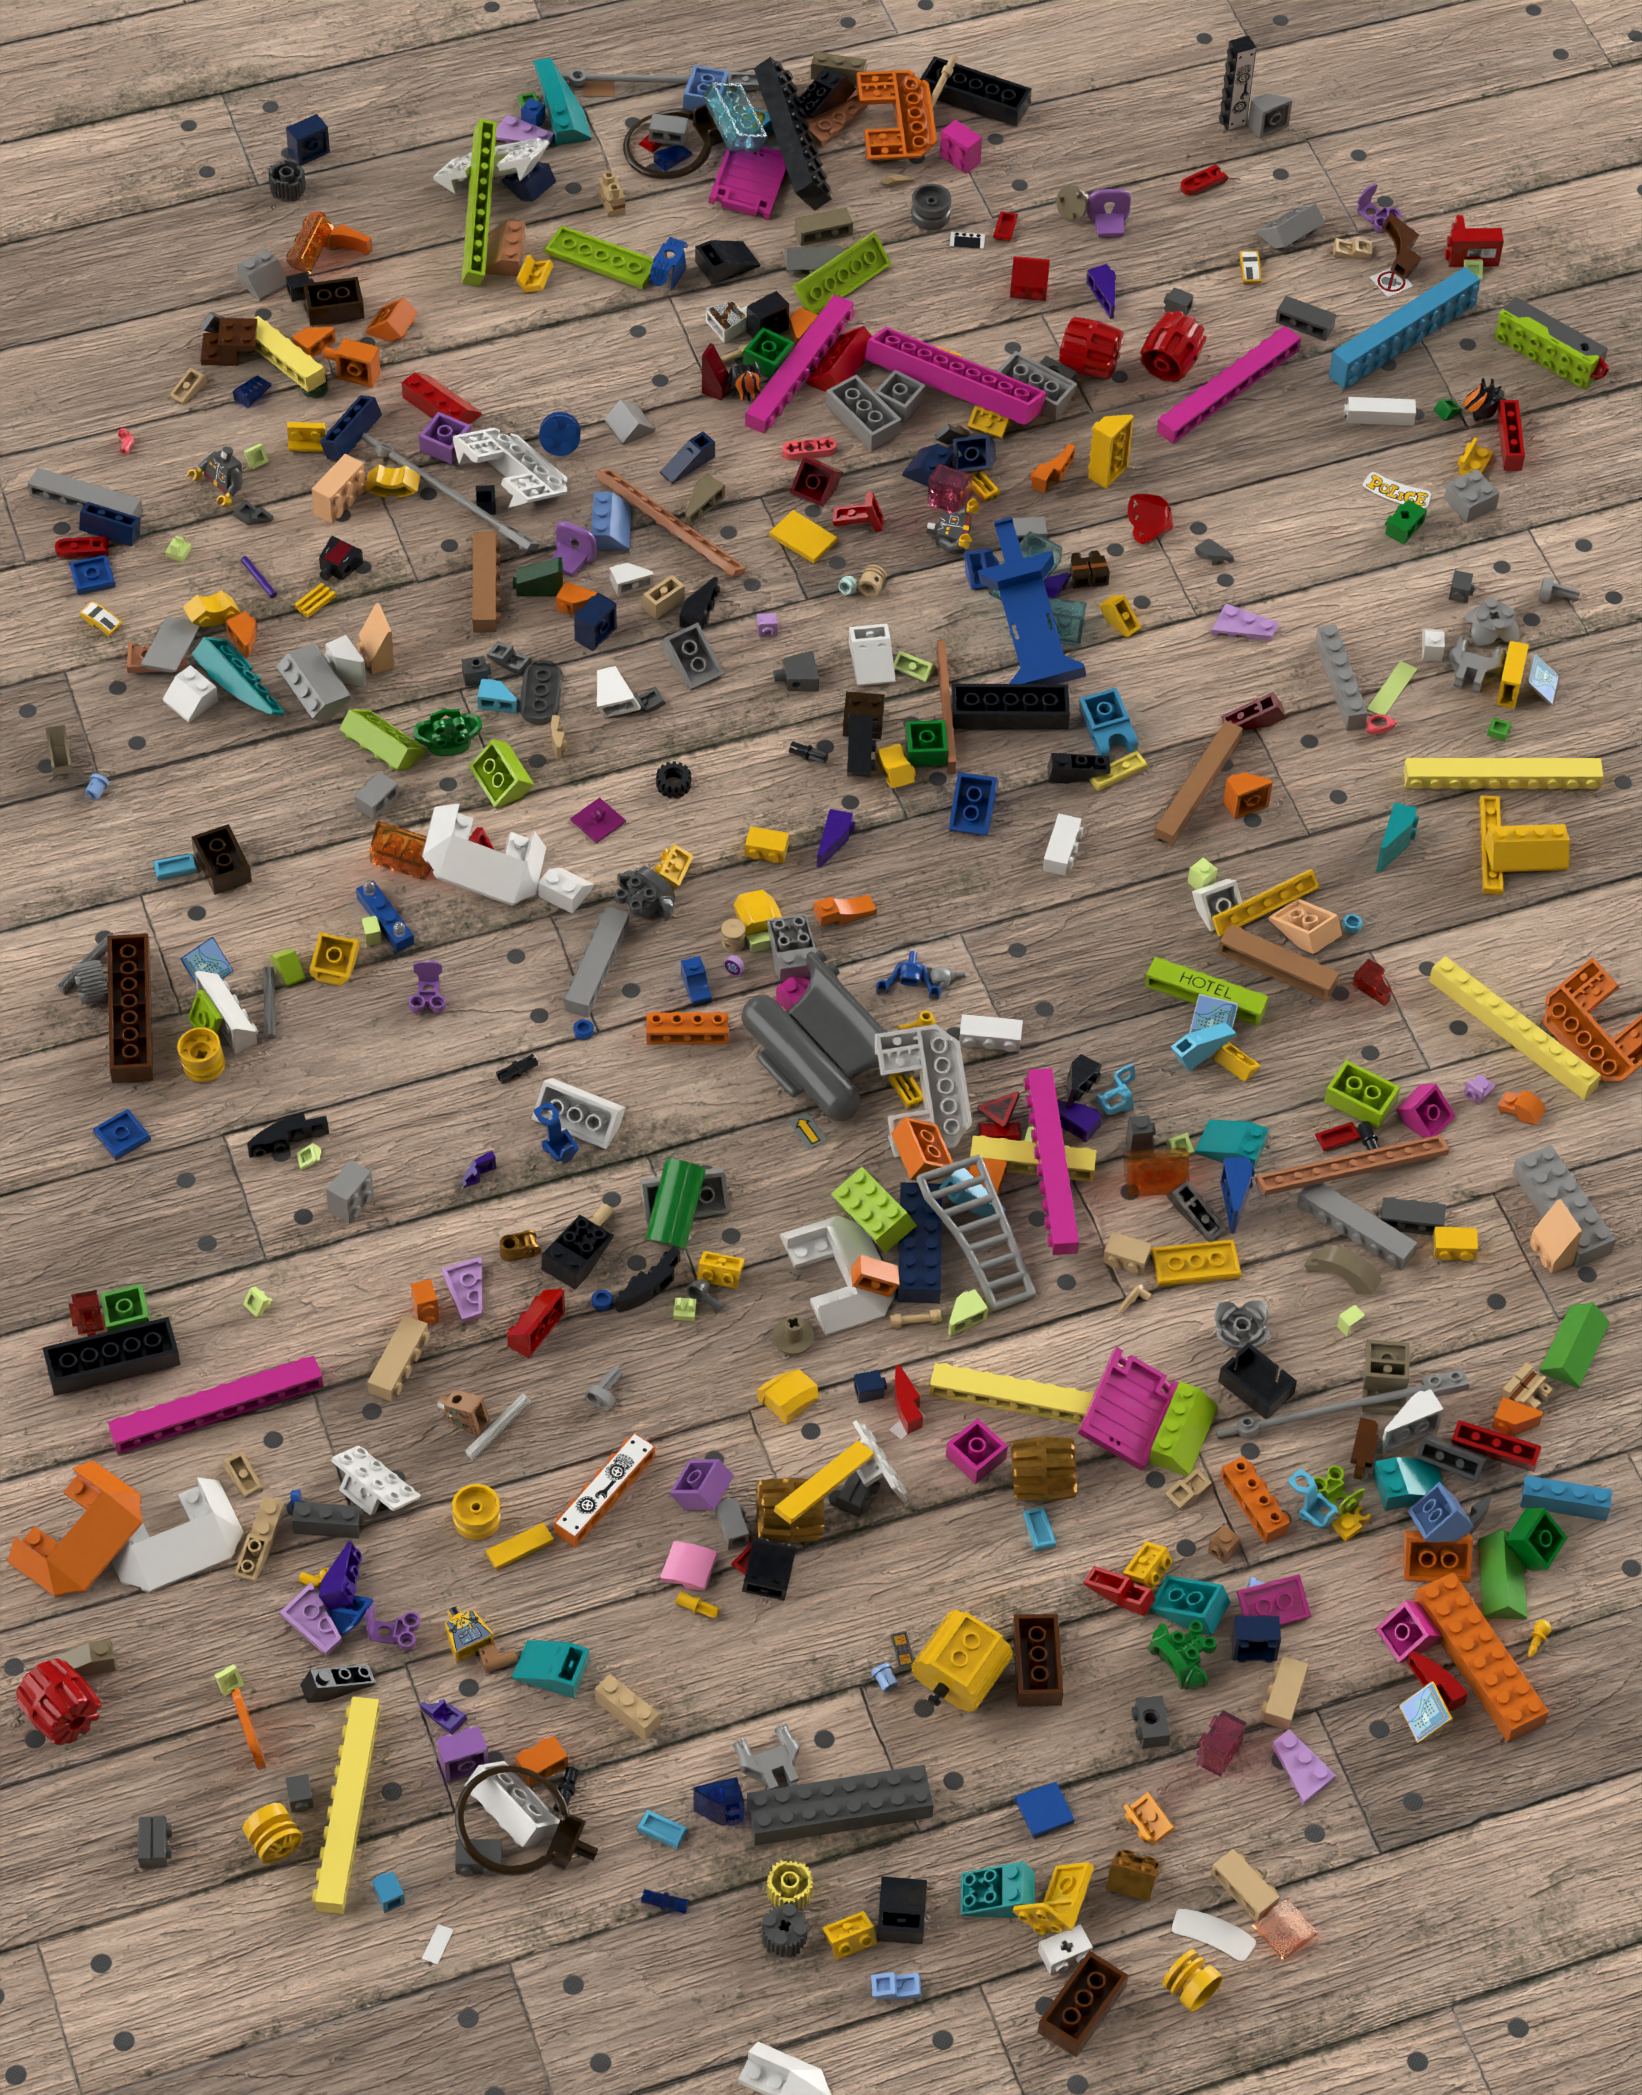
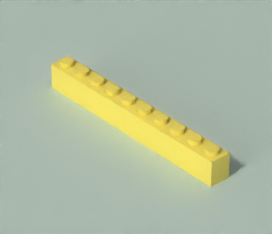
[1404,758,1603,789]
[1429,956,1601,1100]
[312,1696,380,1914]

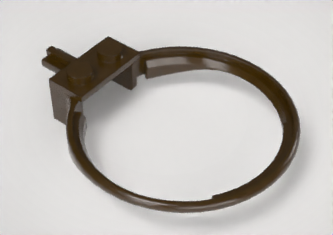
[623,104,734,179]
[455,1766,598,1876]

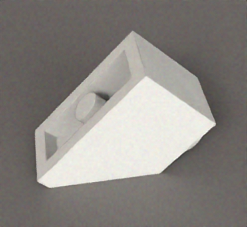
[610,563,654,596]
[1422,629,1445,662]

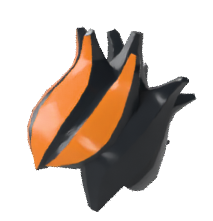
[729,361,761,401]
[1464,378,1506,422]

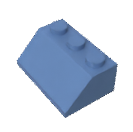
[591,492,632,551]
[1407,1482,1474,1542]

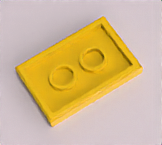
[769,510,837,564]

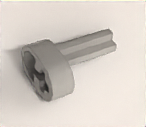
[1538,577,1580,603]
[585,1366,623,1411]

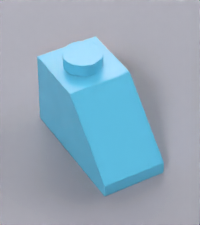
[477,679,517,714]

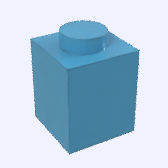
[372,1871,405,1913]

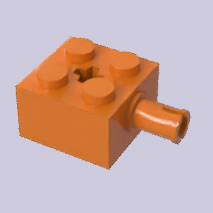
[322,338,381,388]

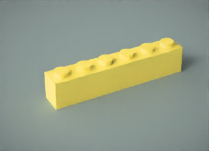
[254,316,326,392]
[969,1136,1097,1182]

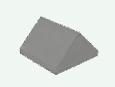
[604,399,655,445]

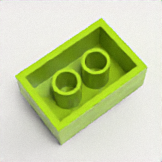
[1324,1060,1400,1129]

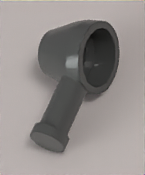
[687,1278,724,1312]

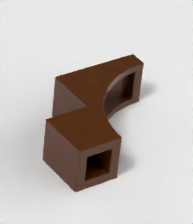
[1382,214,1421,280]

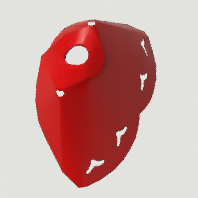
[1127,493,1173,544]

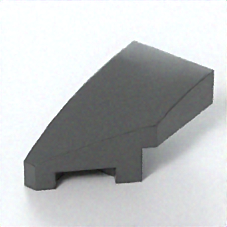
[200,312,225,333]
[233,500,274,525]

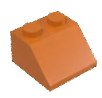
[365,297,418,342]
[1223,772,1273,820]

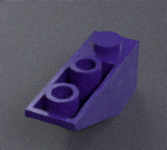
[319,1541,362,1610]

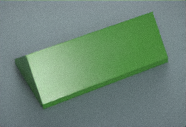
[1539,1303,1610,1389]
[1478,1529,1527,1619]

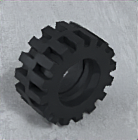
[656,761,691,798]

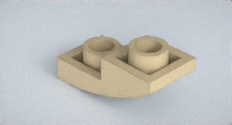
[551,715,568,759]

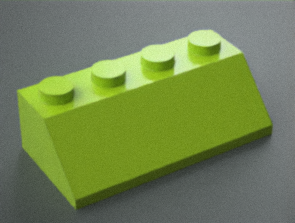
[339,709,428,771]
[1149,1381,1218,1477]

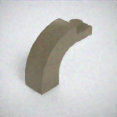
[1304,1244,1382,1294]

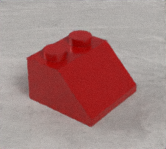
[1010,256,1050,301]

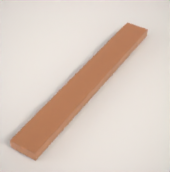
[937,640,956,774]

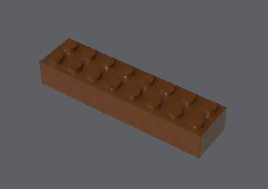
[107,933,153,1083]

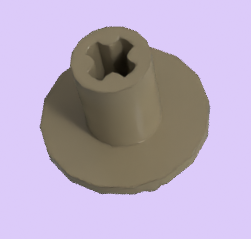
[1056,185,1089,221]
[772,1315,814,1355]

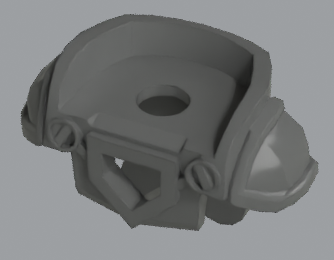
[615,866,675,921]

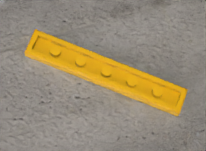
[1479,795,1503,895]
[1211,869,1319,936]
[774,1440,874,1524]

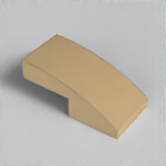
[1333,237,1372,258]
[1165,1468,1212,1509]

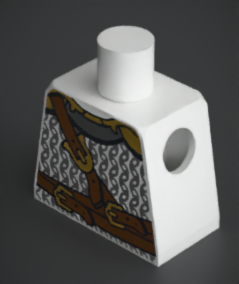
[706,301,748,344]

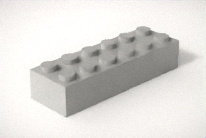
[1512,1145,1616,1268]

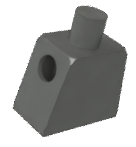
[773,651,819,692]

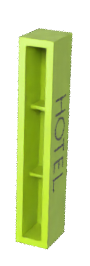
[1145,957,1269,1026]

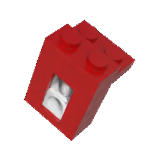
[1444,215,1504,267]

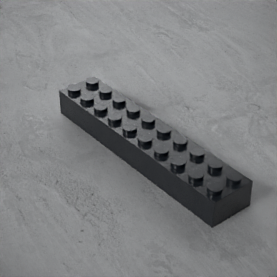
[754,57,832,211]

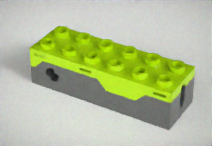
[1494,297,1609,390]

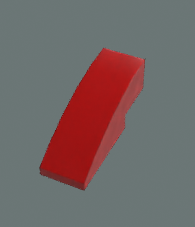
[894,1364,923,1434]
[1083,1566,1155,1616]
[1407,1651,1468,1711]

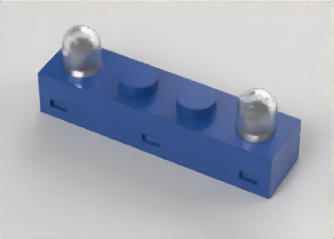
[356,880,414,953]

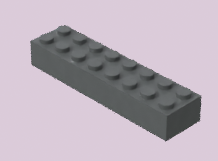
[747,1765,934,1846]

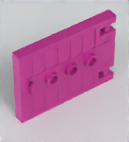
[708,137,787,220]
[1077,1347,1179,1470]

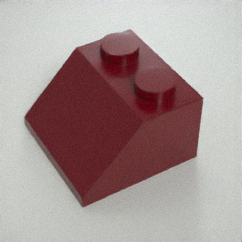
[790,457,843,507]

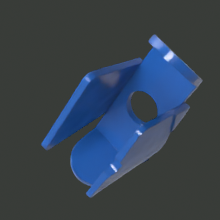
[650,237,688,290]

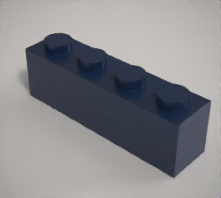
[320,395,382,461]

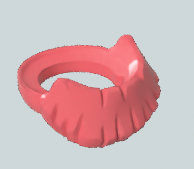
[1366,714,1397,735]

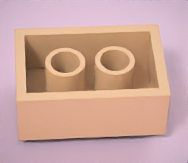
[311,454,366,523]

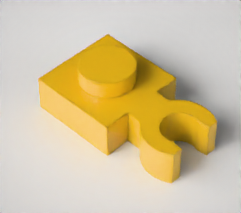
[1331,1506,1371,1542]

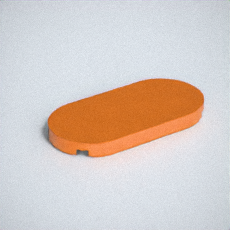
[231,1687,267,1770]

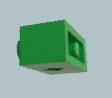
[1385,500,1427,545]

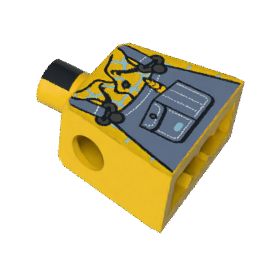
[445,1606,494,1663]

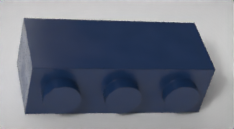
[79,502,141,546]

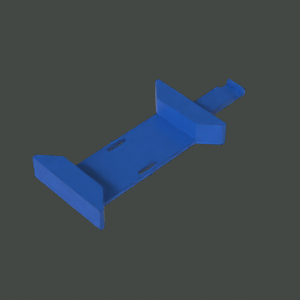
[978,517,1086,684]

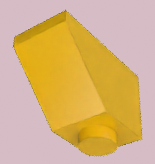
[1098,594,1141,637]

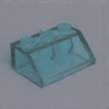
[1046,597,1087,647]

